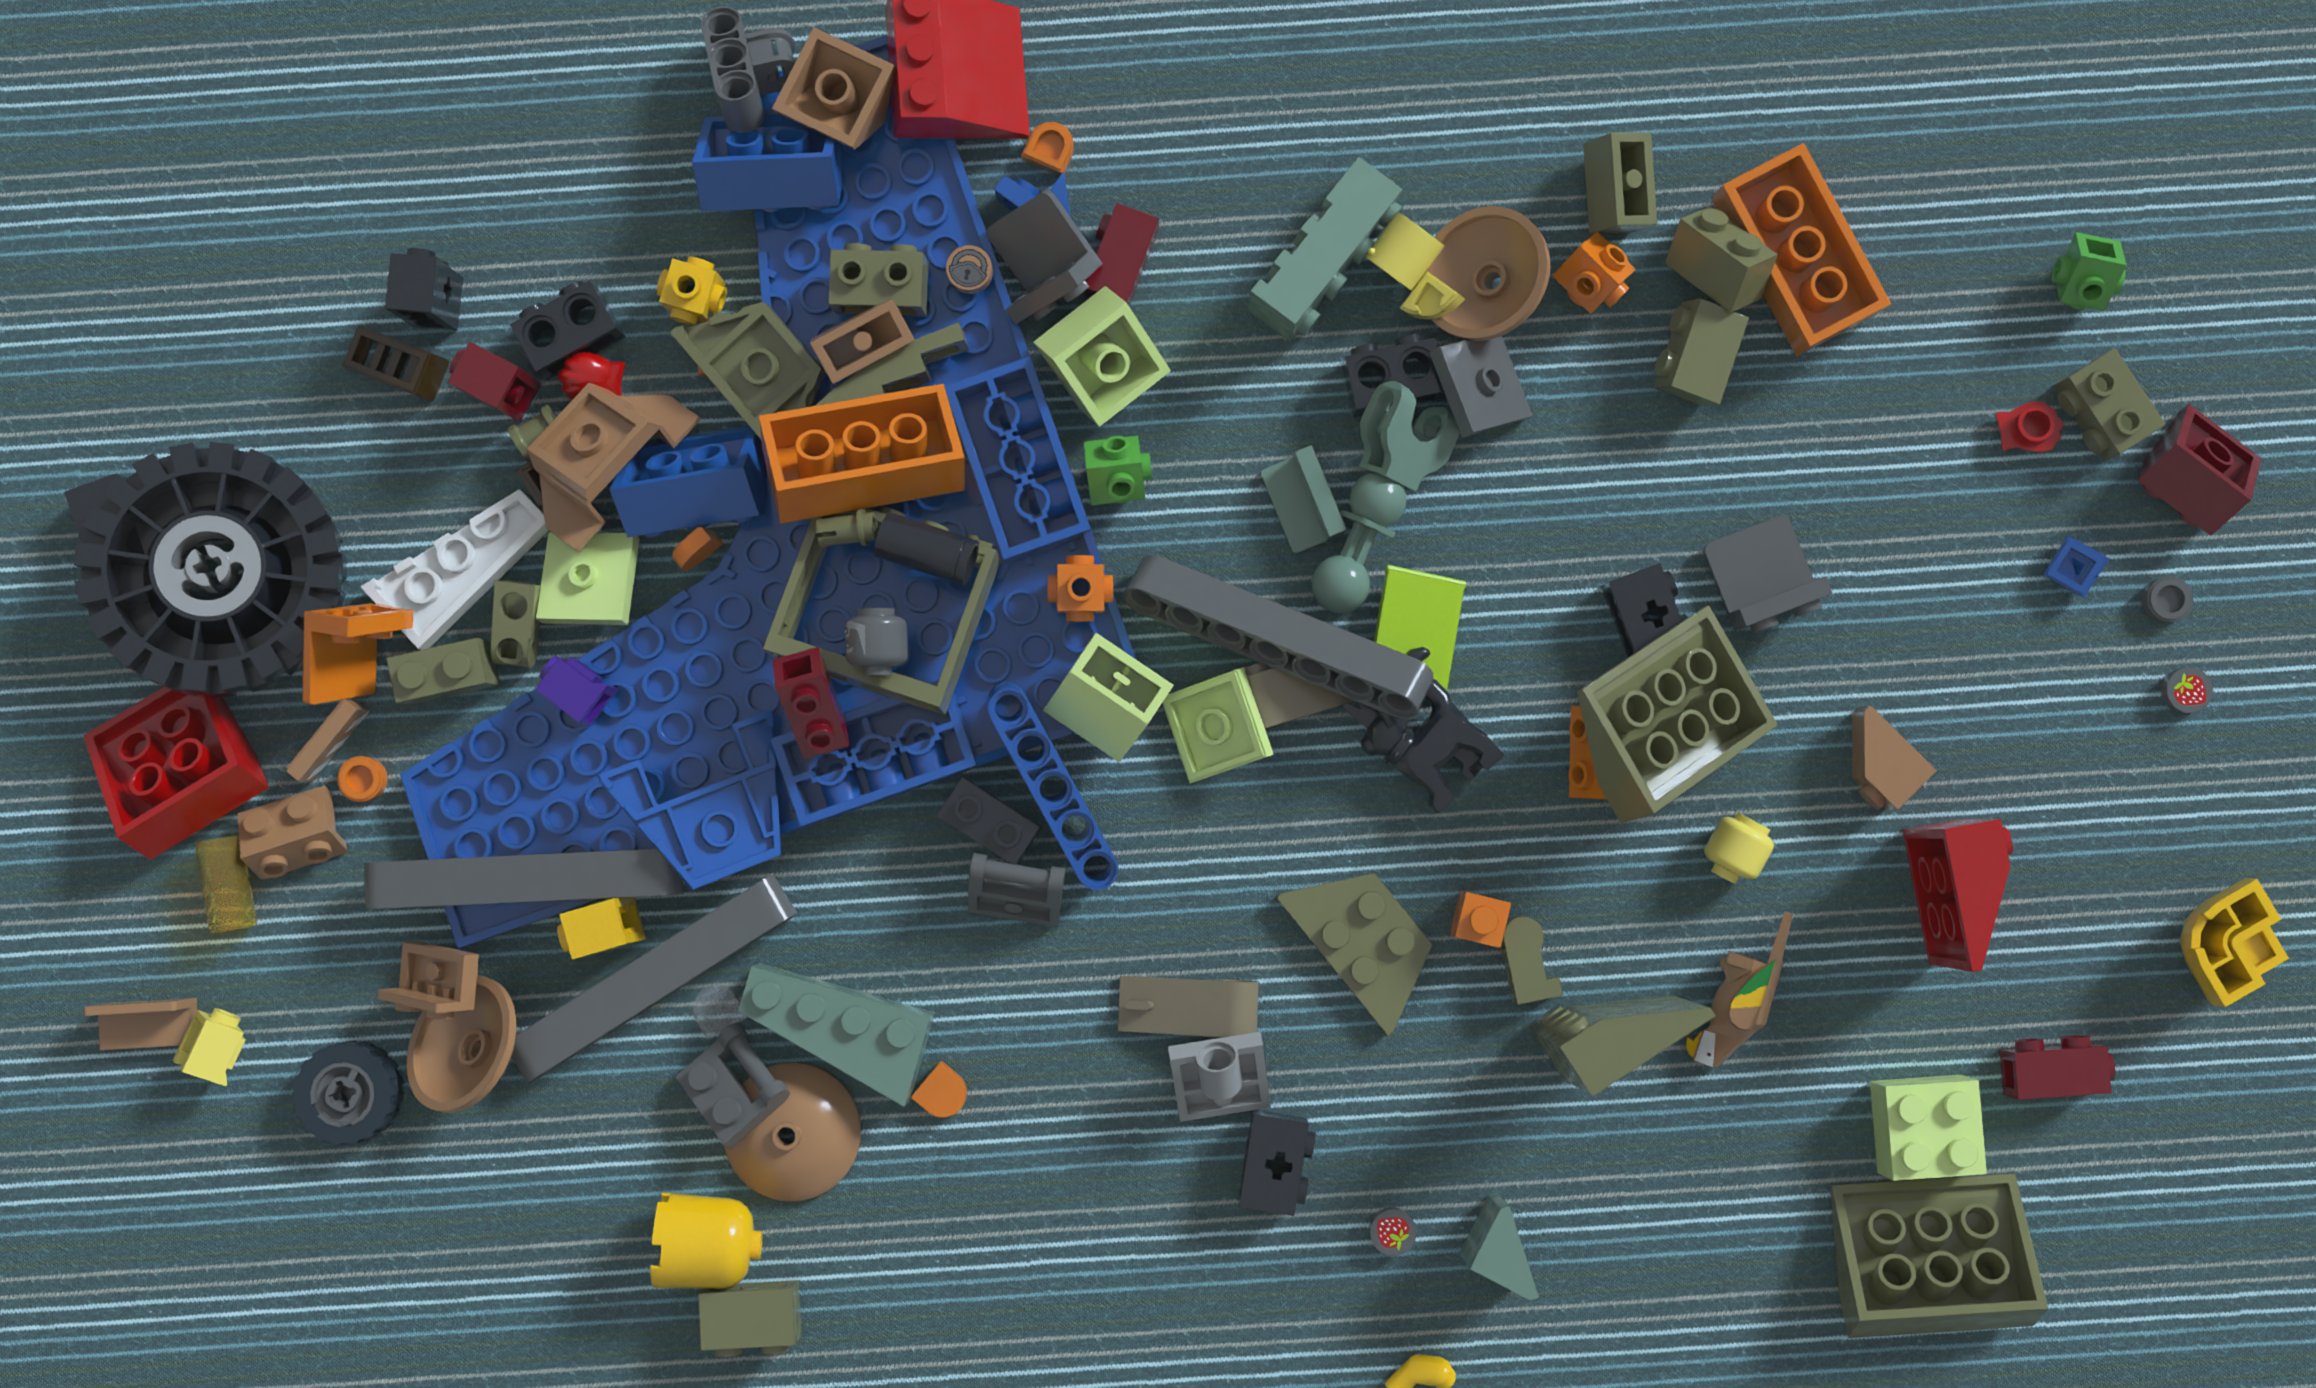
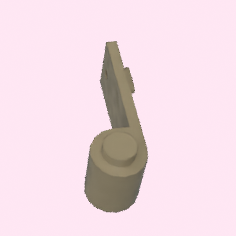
[1244,663,1355,729]
[1118,976,1259,1038]

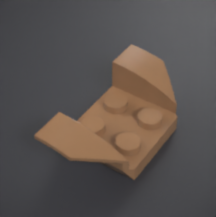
[527,383,701,552]

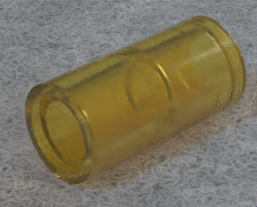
[194,835,258,934]

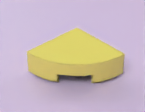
[1400,271,1465,319]

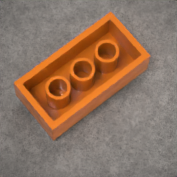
[1711,143,1891,357]
[759,384,965,524]

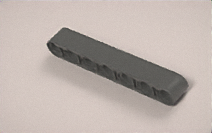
[1123,555,1433,719]
[364,849,684,909]
[512,874,798,1084]

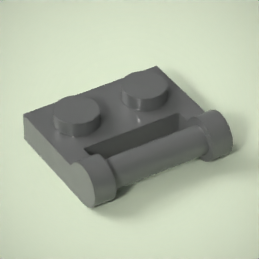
[968,853,1066,927]
[676,1023,790,1149]

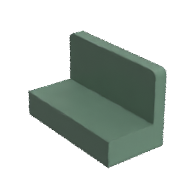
[1261,445,1347,554]

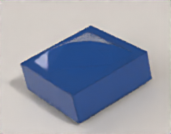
[2042,536,2109,598]

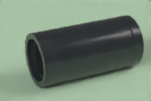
[874,512,979,586]

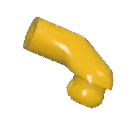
[1384,1354,1456,1388]

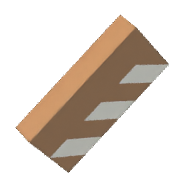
[286,699,370,781]

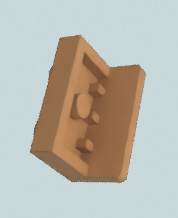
[237,785,347,879]
[378,941,479,1020]

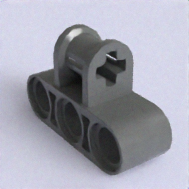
[701,6,796,133]

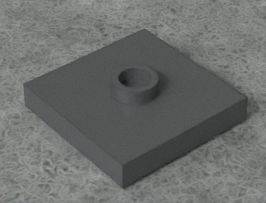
[1429,336,1533,438]

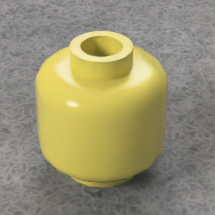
[1704,812,1774,884]

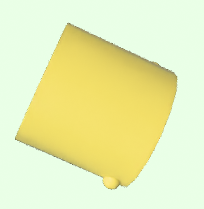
[1365,211,1445,291]

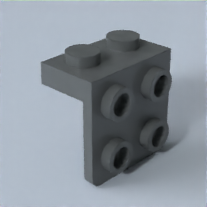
[986,190,1103,325]
[1703,516,1833,633]

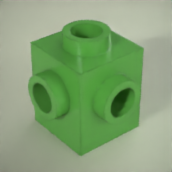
[2052,232,2127,311]
[1084,436,1152,505]

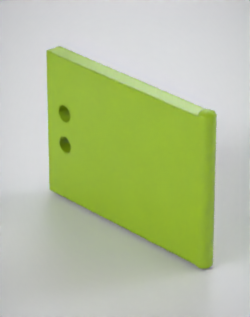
[1373,565,1466,691]

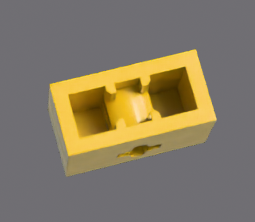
[557,897,646,960]

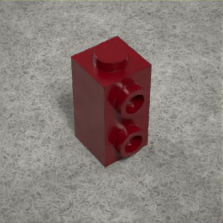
[1085,203,1159,307]
[772,647,849,759]
[1999,1035,2116,1100]

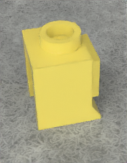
[173,1008,246,1086]

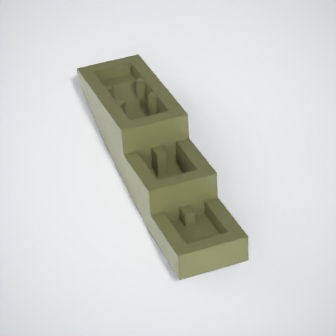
[815,322,970,406]

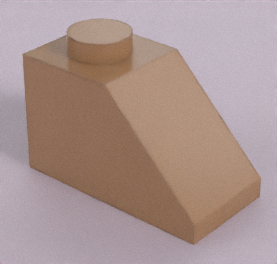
[810,298,915,384]
[1852,705,1937,810]

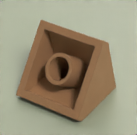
[772,27,896,150]

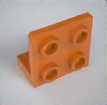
[303,603,413,705]

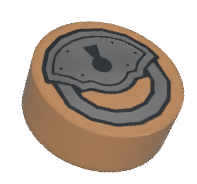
[946,245,993,294]

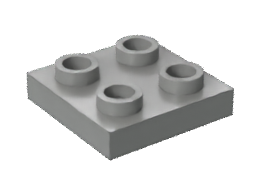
[1168,1032,1271,1122]

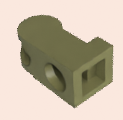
[491,580,541,668]
[1501,916,1563,1005]

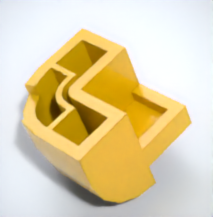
[2179,878,2289,1007]

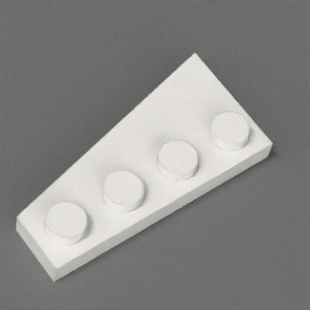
[360,489,549,650]

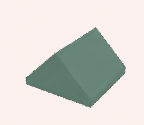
[1459,1192,1539,1300]

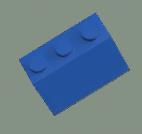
[692,114,843,214]
[610,426,767,538]

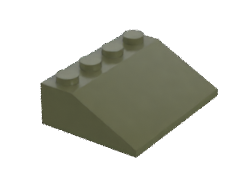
[1577,605,1778,823]
[1532,995,1715,1097]
[1830,1174,2048,1338]

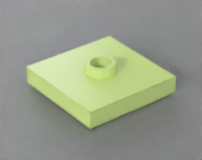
[536,532,640,625]
[1162,667,1274,784]

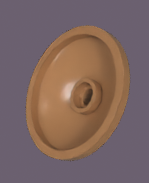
[1427,206,1550,341]
[407,975,517,1113]
[724,1062,861,1201]

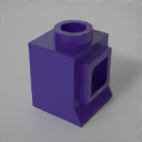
[535,656,619,726]

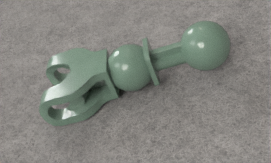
[1311,381,1460,613]

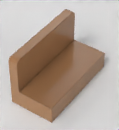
[84,998,197,1050]

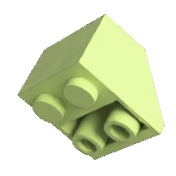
[1043,633,1174,762]

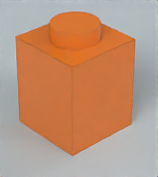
[1449,890,1511,948]

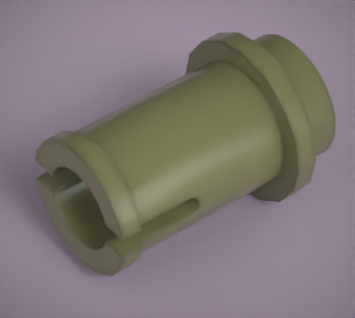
[816,509,878,548]

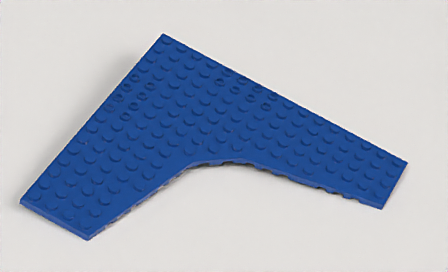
[400,35,1136,948]

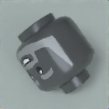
[845,608,908,677]

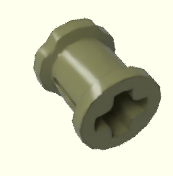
[508,405,557,462]

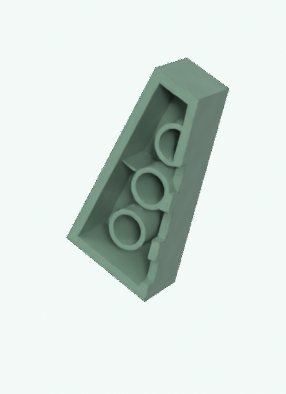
[1248,157,1403,342]
[738,963,935,1107]

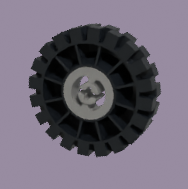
[74,442,347,698]

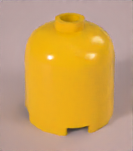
[650,1192,763,1289]

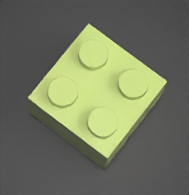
[1033,286,1171,427]
[1870,1075,1987,1181]

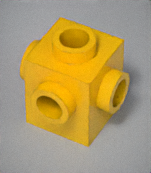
[657,256,727,326]

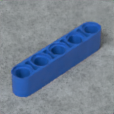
[986,682,1118,890]

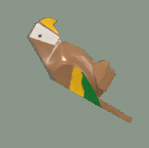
[1686,911,1793,1067]

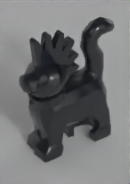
[1342,647,1504,813]

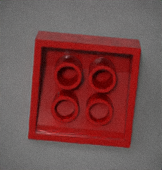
[885,0,1030,139]
[83,686,269,860]
[1902,819,2013,972]

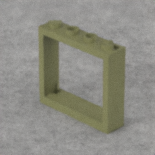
[763,506,1001,716]

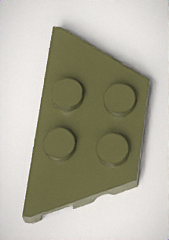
[670,302,826,439]
[1276,873,1432,1036]

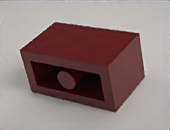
[448,341,542,423]

